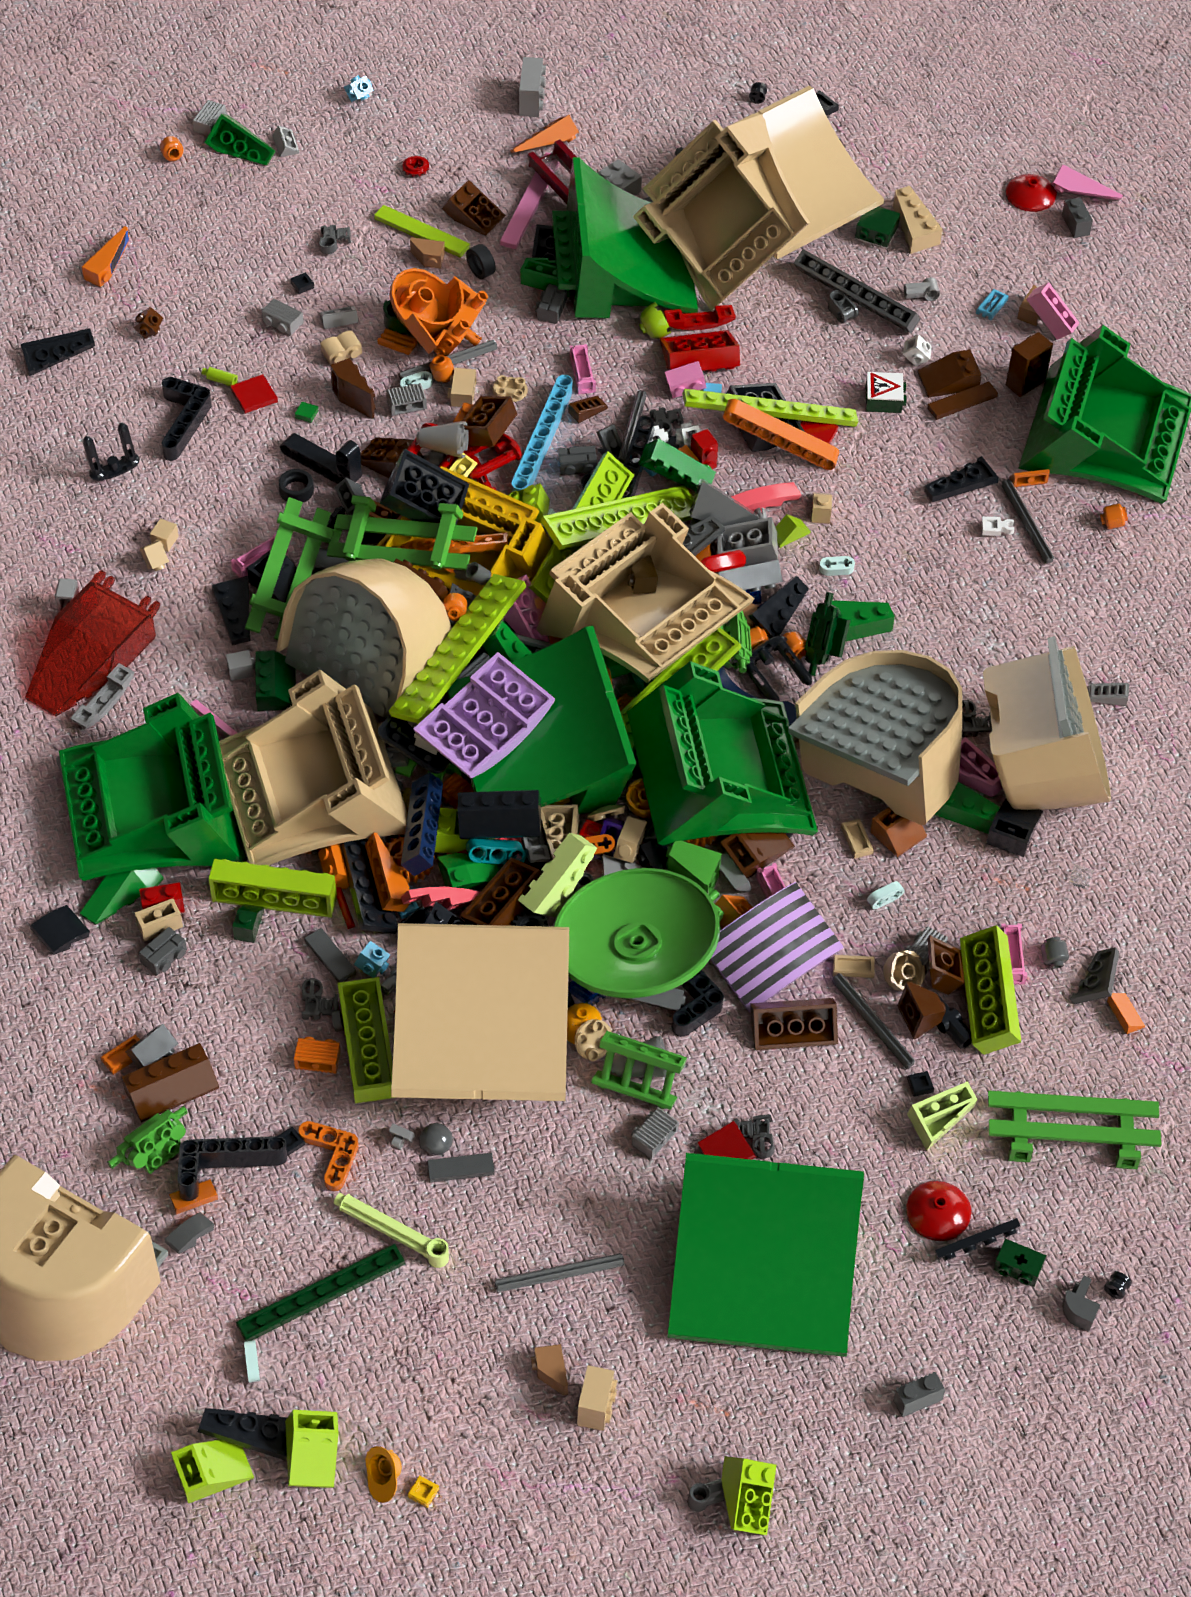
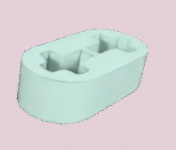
[400,371,432,390]
[819,556,855,576]
[867,881,905,909]
[244,1340,260,1383]

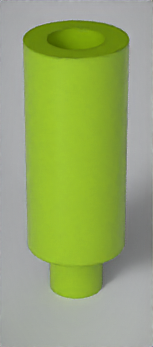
[201,367,238,386]

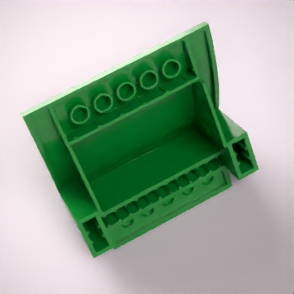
[551,157,698,318]
[1018,325,1191,504]
[446,626,636,814]
[627,661,818,845]
[59,692,246,881]
[668,1153,864,1357]

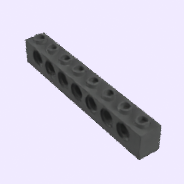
[793,249,921,334]

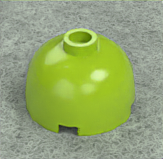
[639,302,671,339]

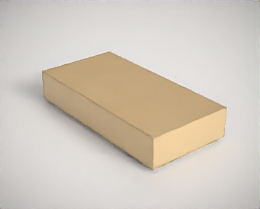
[841,819,874,859]
[833,955,875,978]

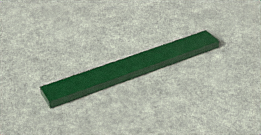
[236,1244,405,1341]

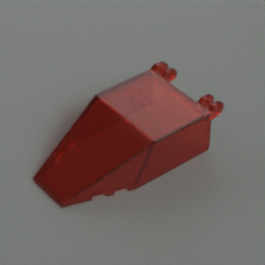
[25,570,161,717]

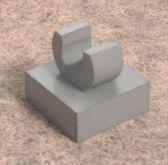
[389,1123,415,1150]

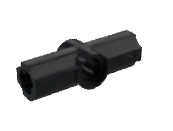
[936,992,972,1049]

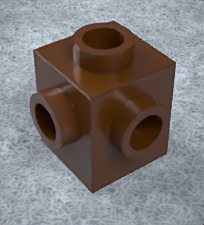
[133,307,163,339]

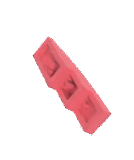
[731,482,801,512]
[401,887,480,910]

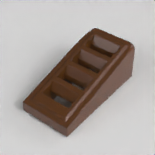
[568,395,608,424]

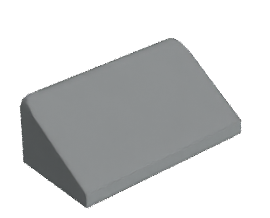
[272,126,299,157]
[320,306,358,329]
[720,853,751,892]

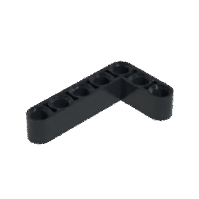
[162,377,212,461]
[581,416,655,499]
[280,433,362,484]
[672,970,724,1037]
[177,1136,288,1201]

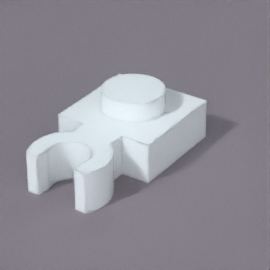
[981,516,1014,536]

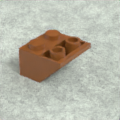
[870,807,927,857]

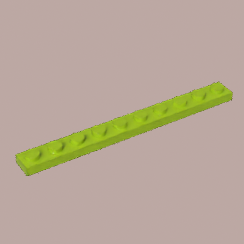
[682,389,858,427]

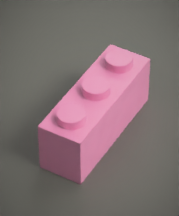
[1026,282,1079,340]

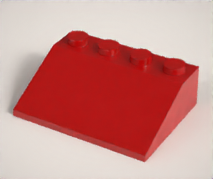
[660,330,740,371]

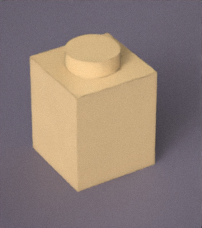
[150,518,179,552]
[139,541,169,571]

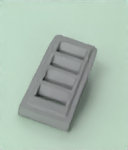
[1088,683,1129,706]

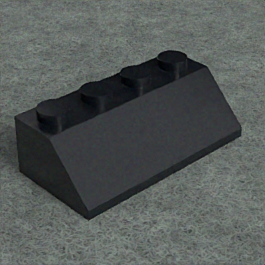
[457,790,541,839]

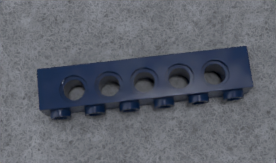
[401,772,443,876]

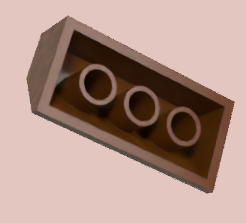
[460,857,542,926]
[750,998,838,1050]
[122,1043,219,1123]

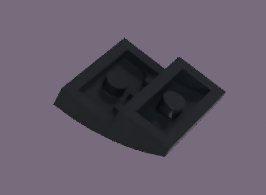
[30,905,90,955]

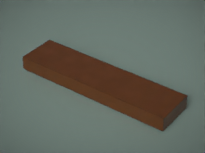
[927,381,998,420]

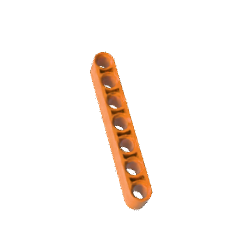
[723,399,839,470]

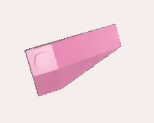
[1051,165,1123,200]
[504,574,550,643]

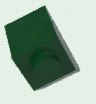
[232,904,265,943]

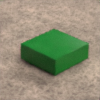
[295,402,319,423]

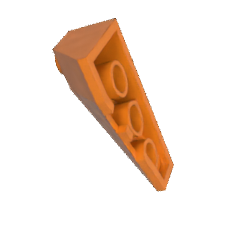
[510,115,579,153]

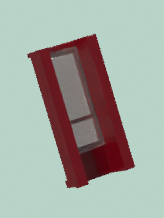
[527,139,577,204]

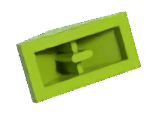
[775,514,811,548]

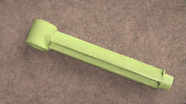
[334,1193,449,1268]

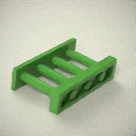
[591,1031,687,1110]

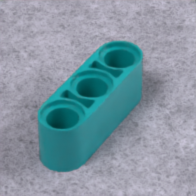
[466,839,526,864]

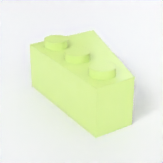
[907,1081,978,1151]

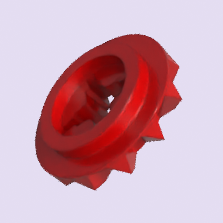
[402,156,429,177]

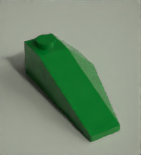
[204,114,276,165]
[436,853,504,890]
[80,868,164,925]

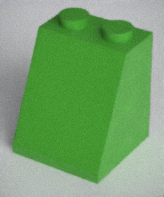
[665,841,722,895]

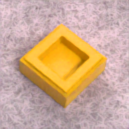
[407,1475,439,1508]

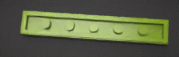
[374,205,470,258]

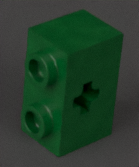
[993,1238,1047,1287]

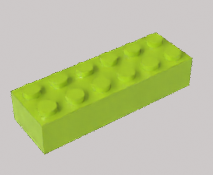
[209,859,337,918]
[960,925,1021,1055]
[338,977,397,1104]

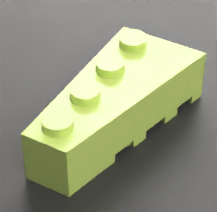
[518,833,597,918]

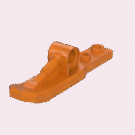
[399,533,508,573]

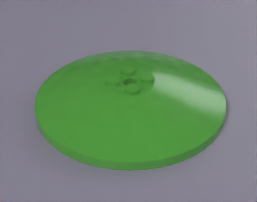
[554,868,720,998]

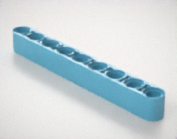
[511,375,572,492]

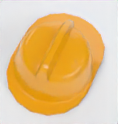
[365,1446,402,1503]

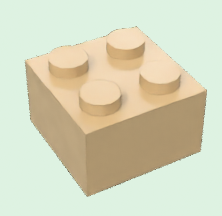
[577,1365,618,1431]

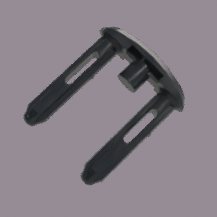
[83,422,140,481]
[746,636,813,701]

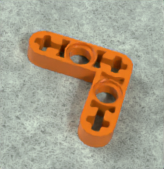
[298,1121,359,1191]

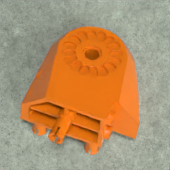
[389,268,488,356]

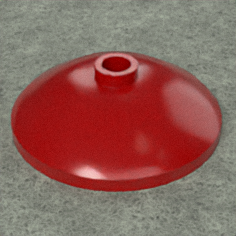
[1006,174,1057,212]
[906,1181,971,1241]

